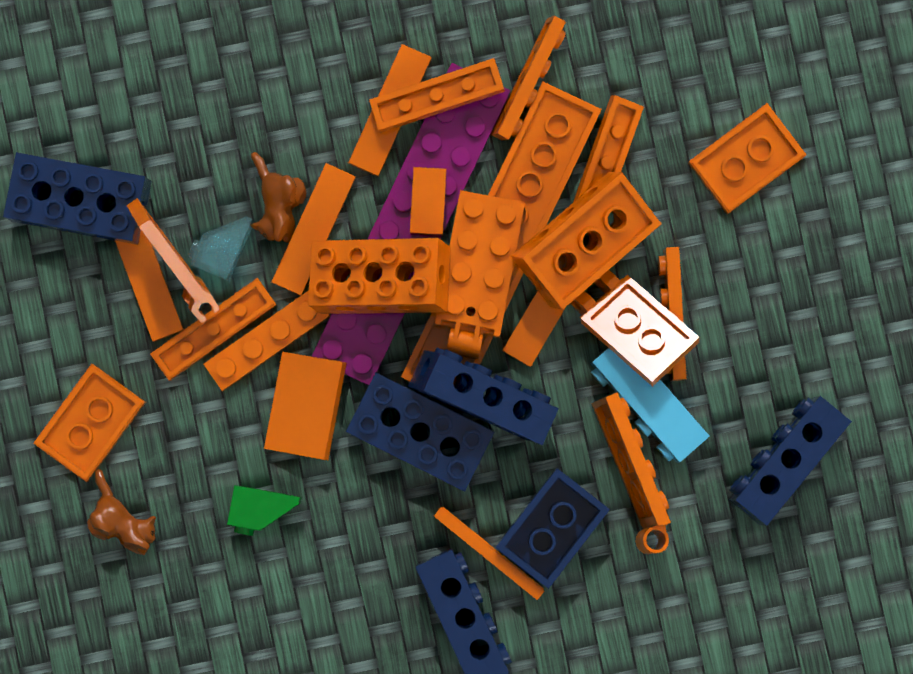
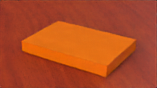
[688,103,806,214]
[264,352,347,461]
[33,363,146,482]

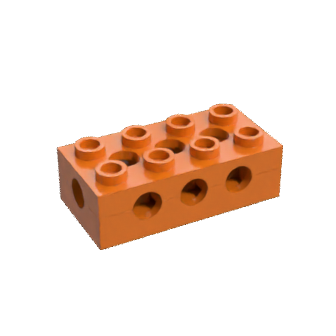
[511,172,661,310]
[308,238,451,314]

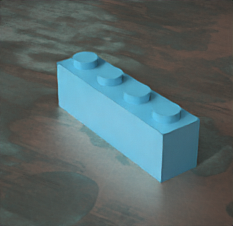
[591,348,710,463]

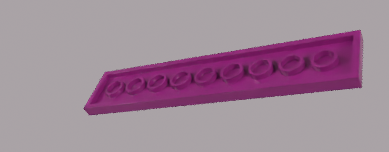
[311,63,511,385]

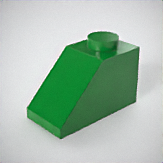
[227,485,302,536]

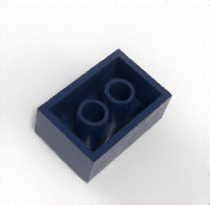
[495,468,610,589]

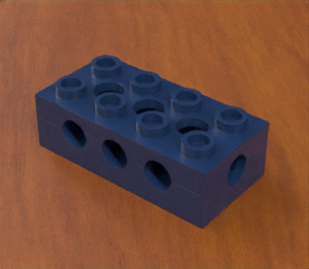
[3,152,152,245]
[408,347,559,445]
[346,373,495,492]
[728,396,852,526]
[415,548,512,674]

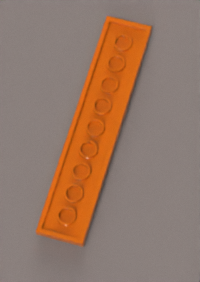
[401,81,602,384]

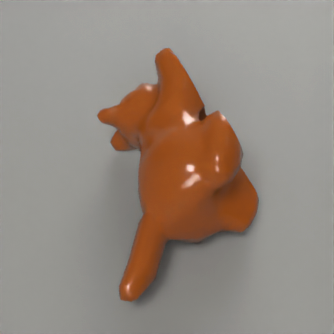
[251,152,307,243]
[87,469,156,555]

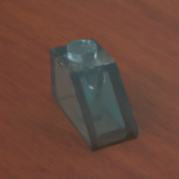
[188,217,255,282]

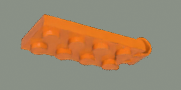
[434,190,525,359]
[591,392,671,554]

